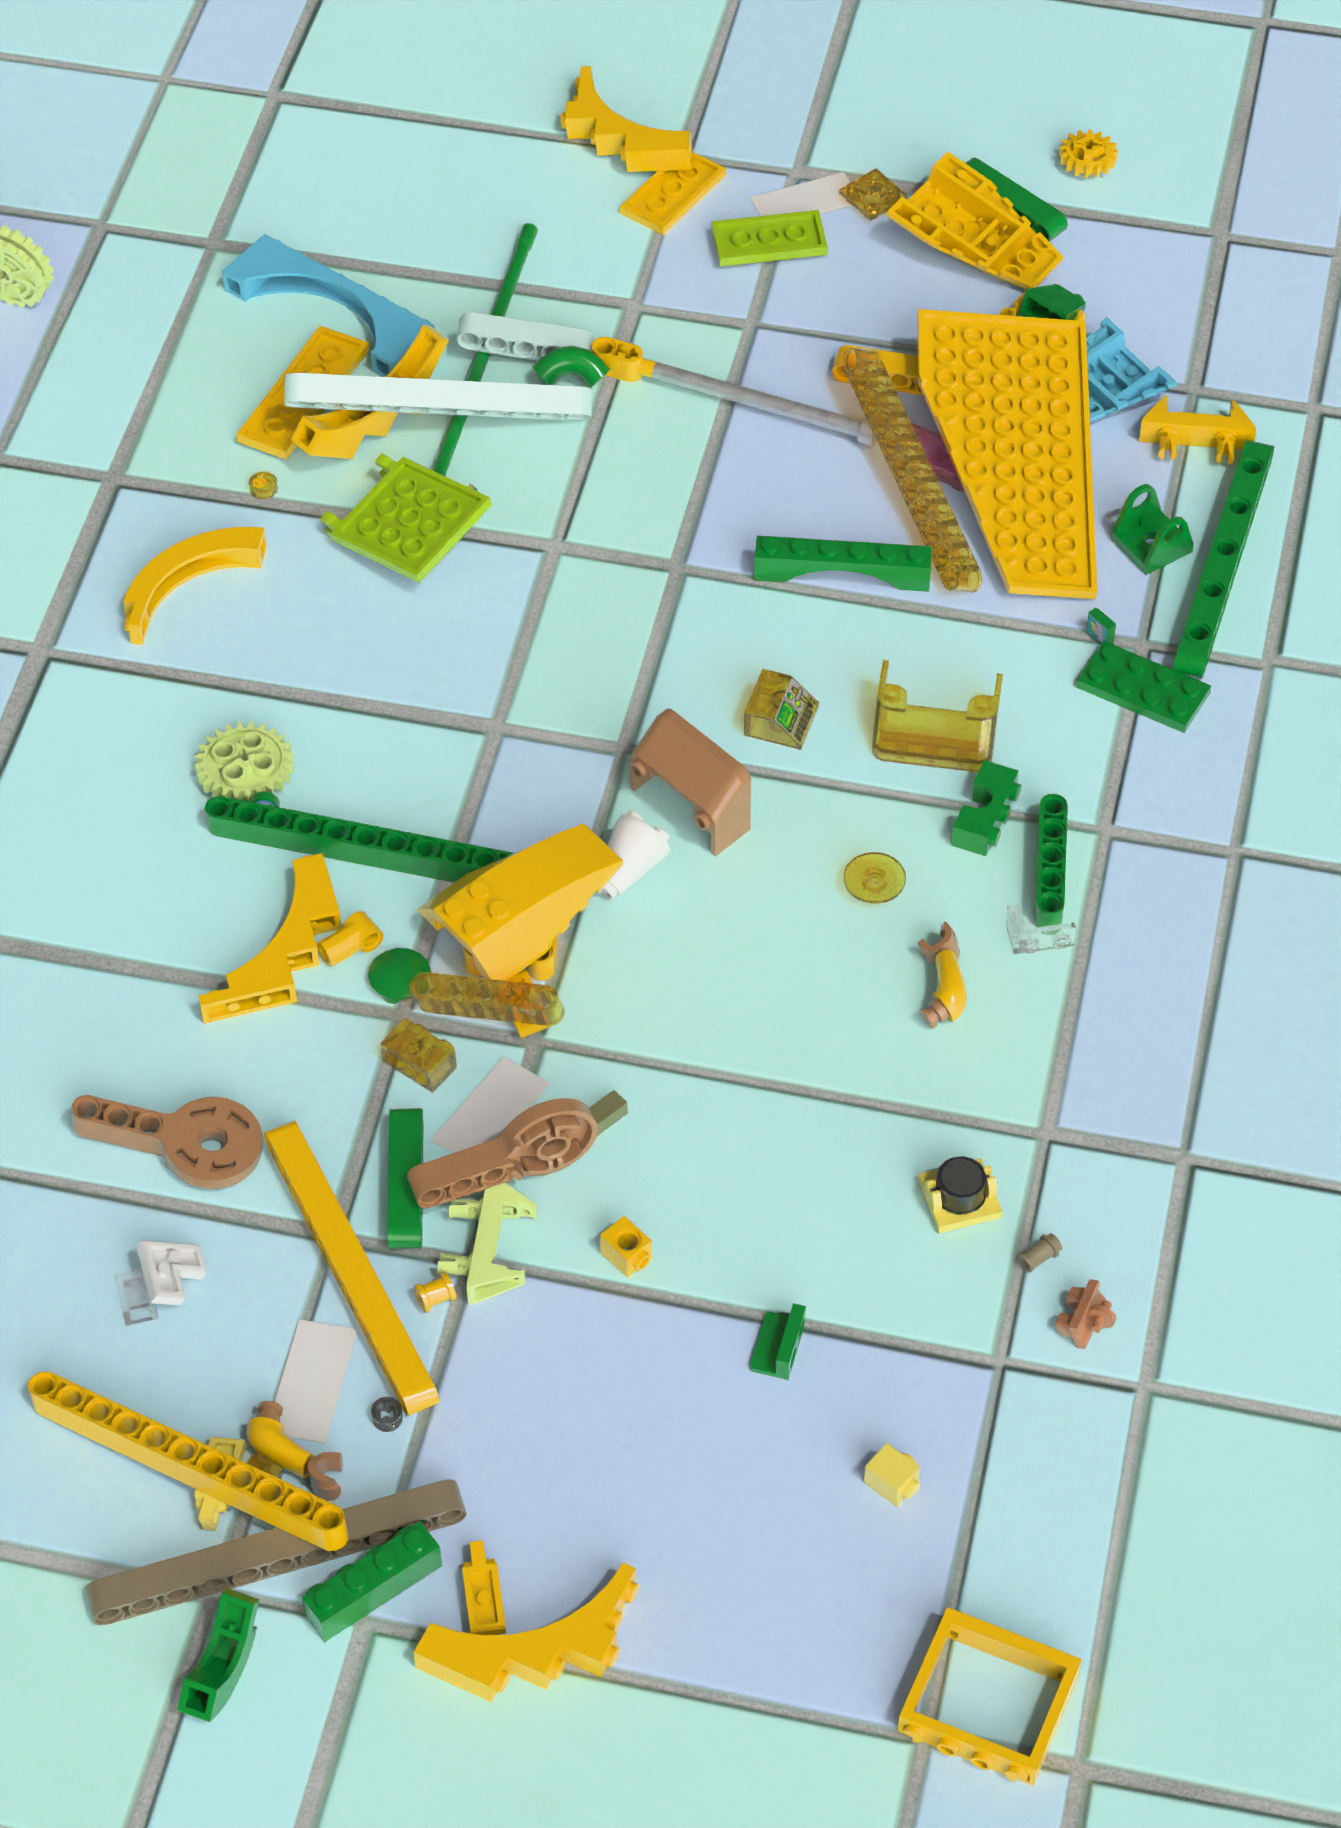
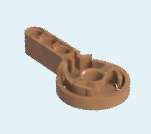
[72,1095,262,1189]
[407,1098,598,1208]

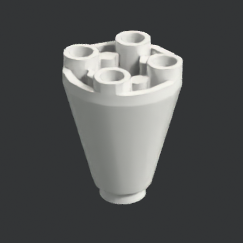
[599,810,671,900]

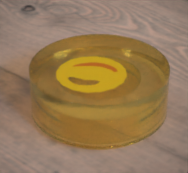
[248,471,278,499]

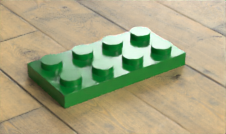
[1076,641,1212,733]

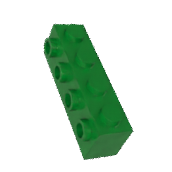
[302,1521,442,1642]

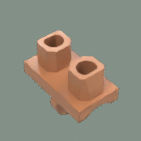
[1055,1279,1116,1349]

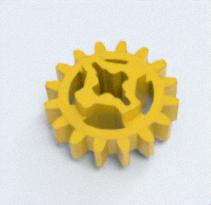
[1059,129,1118,178]

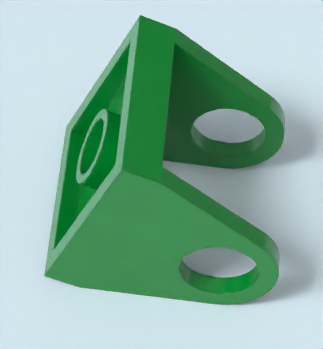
[1111,484,1194,575]

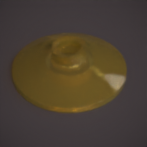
[844,852,906,904]

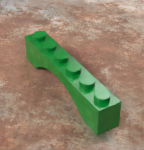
[754,535,932,592]

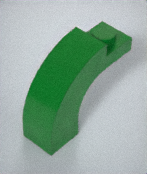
[177,1588,260,1722]

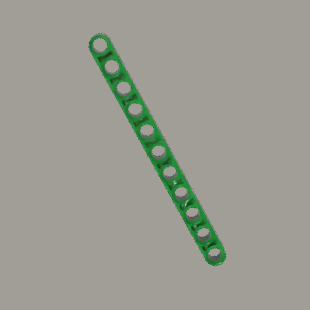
[205,796,513,883]

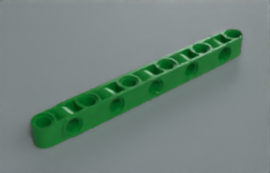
[1173,440,1275,679]

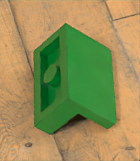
[750,1303,806,1380]

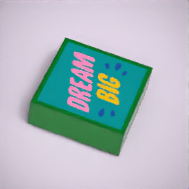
[1086,607,1116,644]

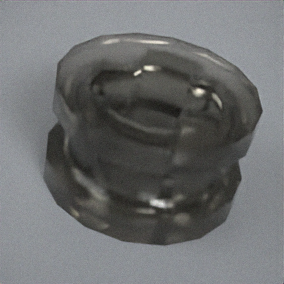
[371,1397,403,1432]

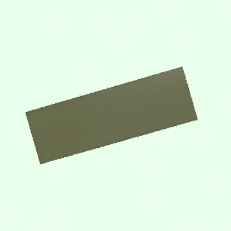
[590,1090,628,1136]

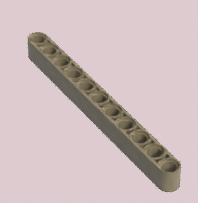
[86,1479,467,1625]

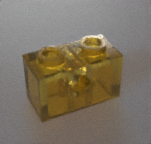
[381,1018,457,1093]

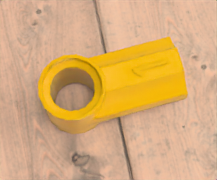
[316,911,384,967]

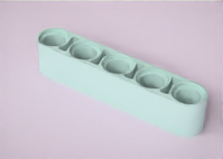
[457,312,594,361]

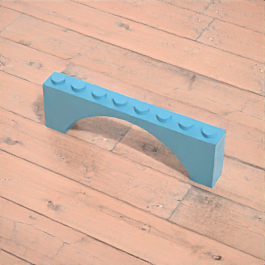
[222,234,435,377]

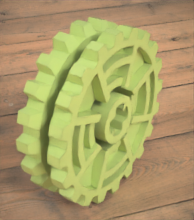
[0,225,54,307]

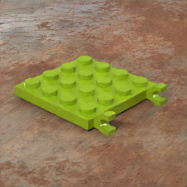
[320,453,492,583]

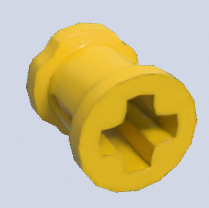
[413,1272,457,1313]

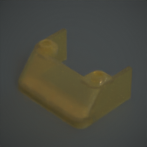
[872,660,1003,772]

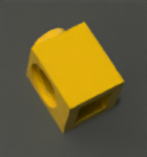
[600,1216,652,1277]

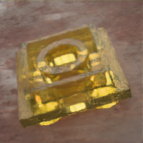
[839,168,908,221]

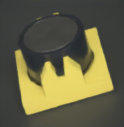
[918,1156,1002,1233]

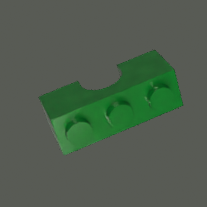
[951,760,1022,856]

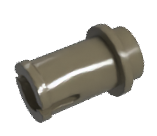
[1018,1233,1062,1273]

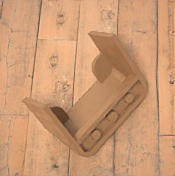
[629,708,751,857]

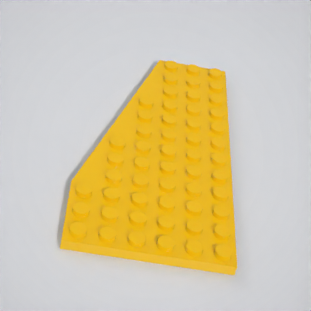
[917,309,1097,599]

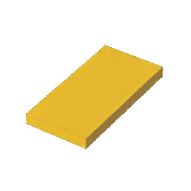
[620,152,726,235]

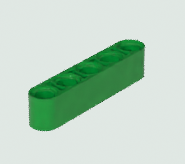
[966,158,1068,242]
[1034,794,1068,933]
[387,1108,424,1249]

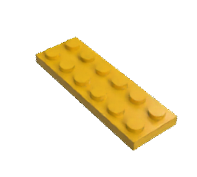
[236,326,369,460]

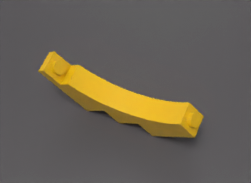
[198,853,342,1024]

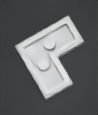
[136,1240,207,1305]

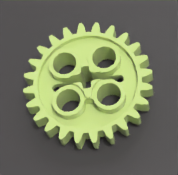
[195,721,294,801]

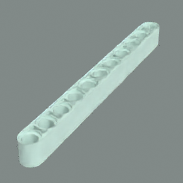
[285,373,592,421]

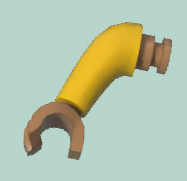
[918,921,967,1029]
[246,1401,343,1501]

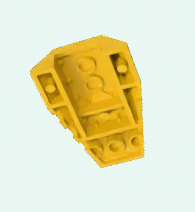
[886,151,1064,289]
[418,823,623,989]

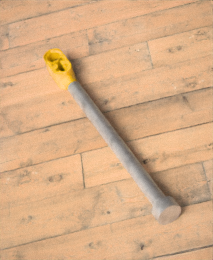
[592,337,881,447]

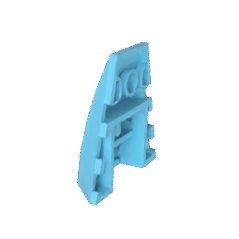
[1086,316,1177,423]

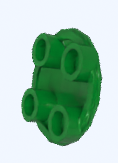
[368,948,431,1004]

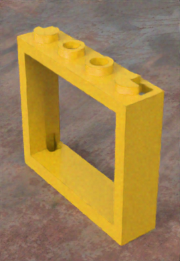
[898,1607,1082,1786]

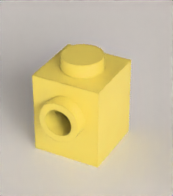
[864,1443,920,1507]

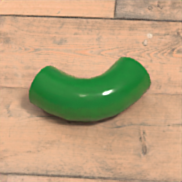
[532,345,611,388]

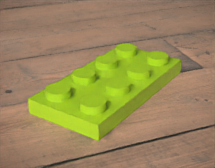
[712,210,828,267]

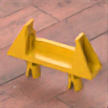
[1139,395,1256,465]

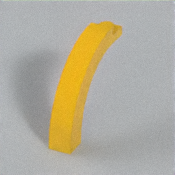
[123,527,267,645]

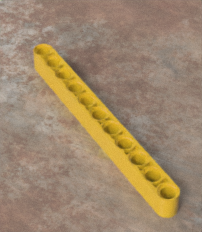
[264,1120,440,1416]
[28,1371,349,1551]

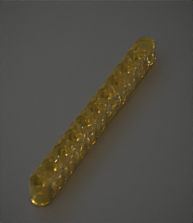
[843,348,982,592]

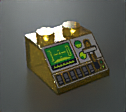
[744,669,819,750]

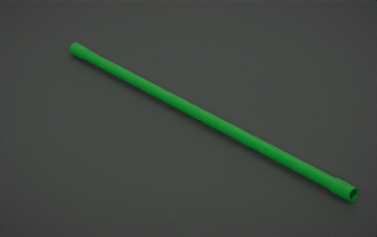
[432,223,538,476]

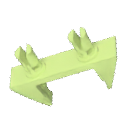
[438,1183,537,1304]

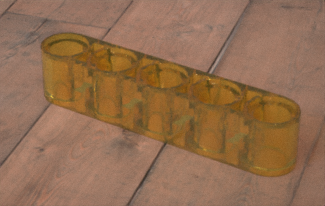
[410,972,565,1026]

